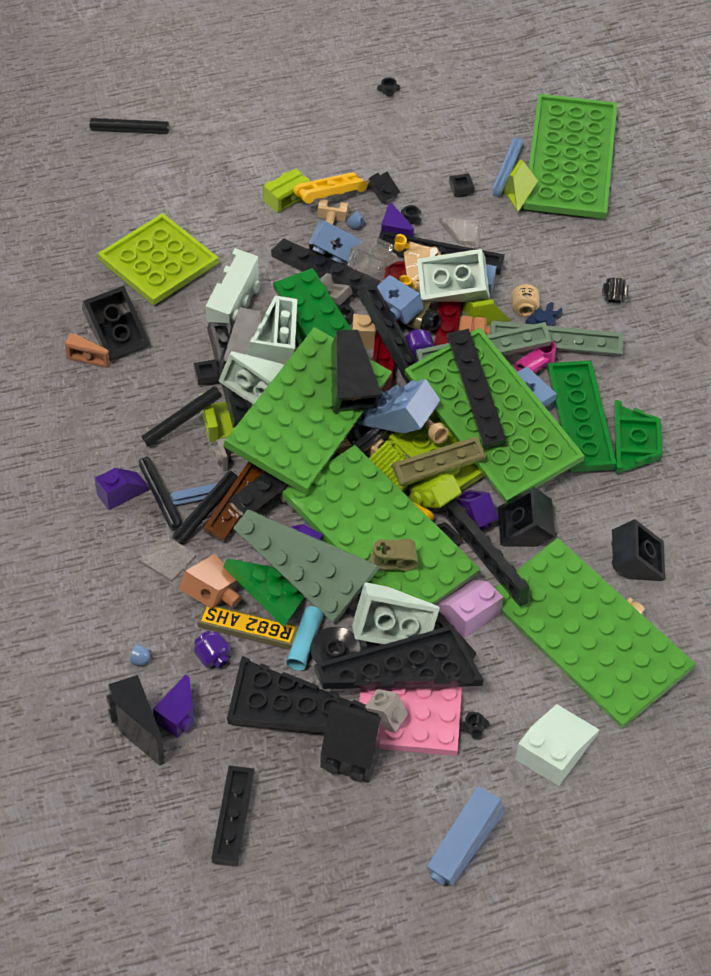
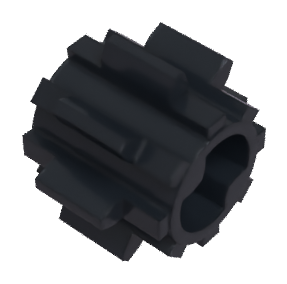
[602,278,629,303]

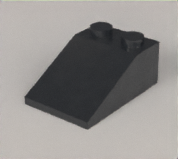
[82,286,150,361]
[106,675,164,766]
[320,702,382,783]

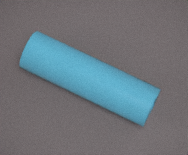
[286,606,324,671]

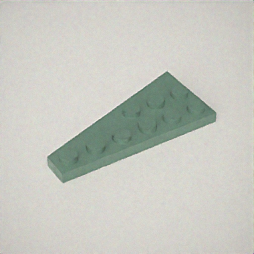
[234,510,381,622]

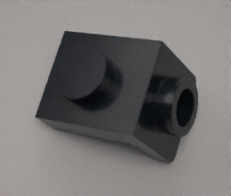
[366,172,400,204]

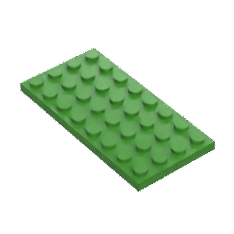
[523,94,617,219]
[223,327,392,494]
[405,328,585,505]
[283,445,481,605]
[495,538,695,729]

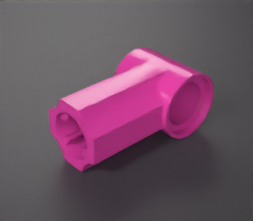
[515,341,556,373]

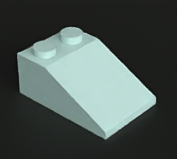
[417,249,490,302]
[219,351,284,405]
[352,582,440,644]
[516,704,600,786]

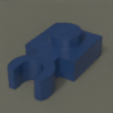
[525,302,563,326]

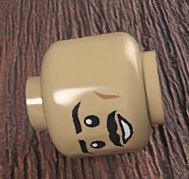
[511,284,540,317]

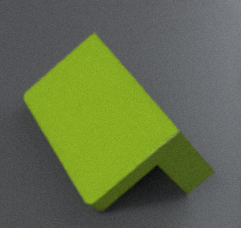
[200,393,234,442]

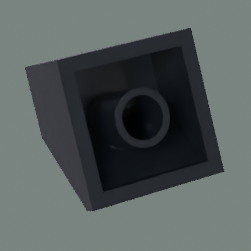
[498,487,555,547]
[611,519,665,581]

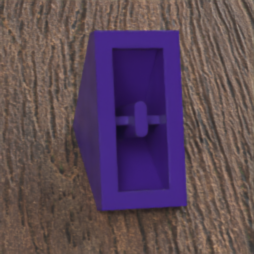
[381,203,414,237]

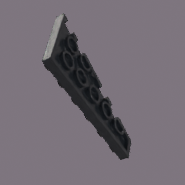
[314,625,484,689]
[227,656,382,733]

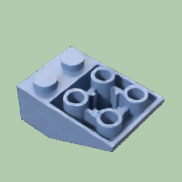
[357,379,440,433]

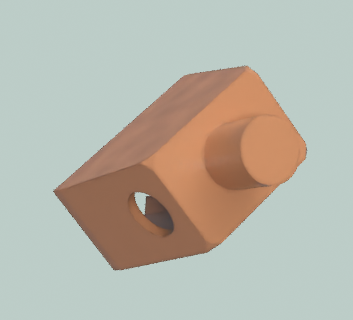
[179,554,242,608]

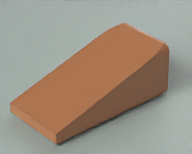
[65,333,110,368]

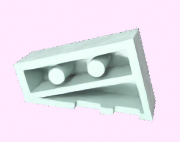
[206,248,261,326]
[247,296,297,365]

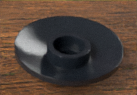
[311,627,360,663]

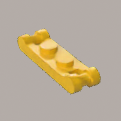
[294,172,367,204]

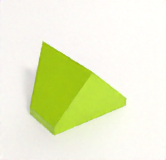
[503,160,538,213]
[462,299,512,325]

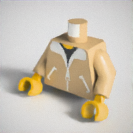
[394,234,441,291]

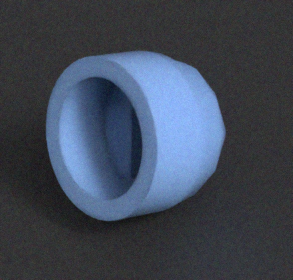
[346,210,364,229]
[130,644,150,666]

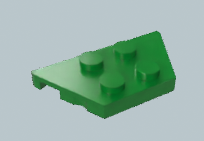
[614,400,662,473]
[223,559,304,626]

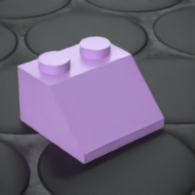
[437,580,503,638]

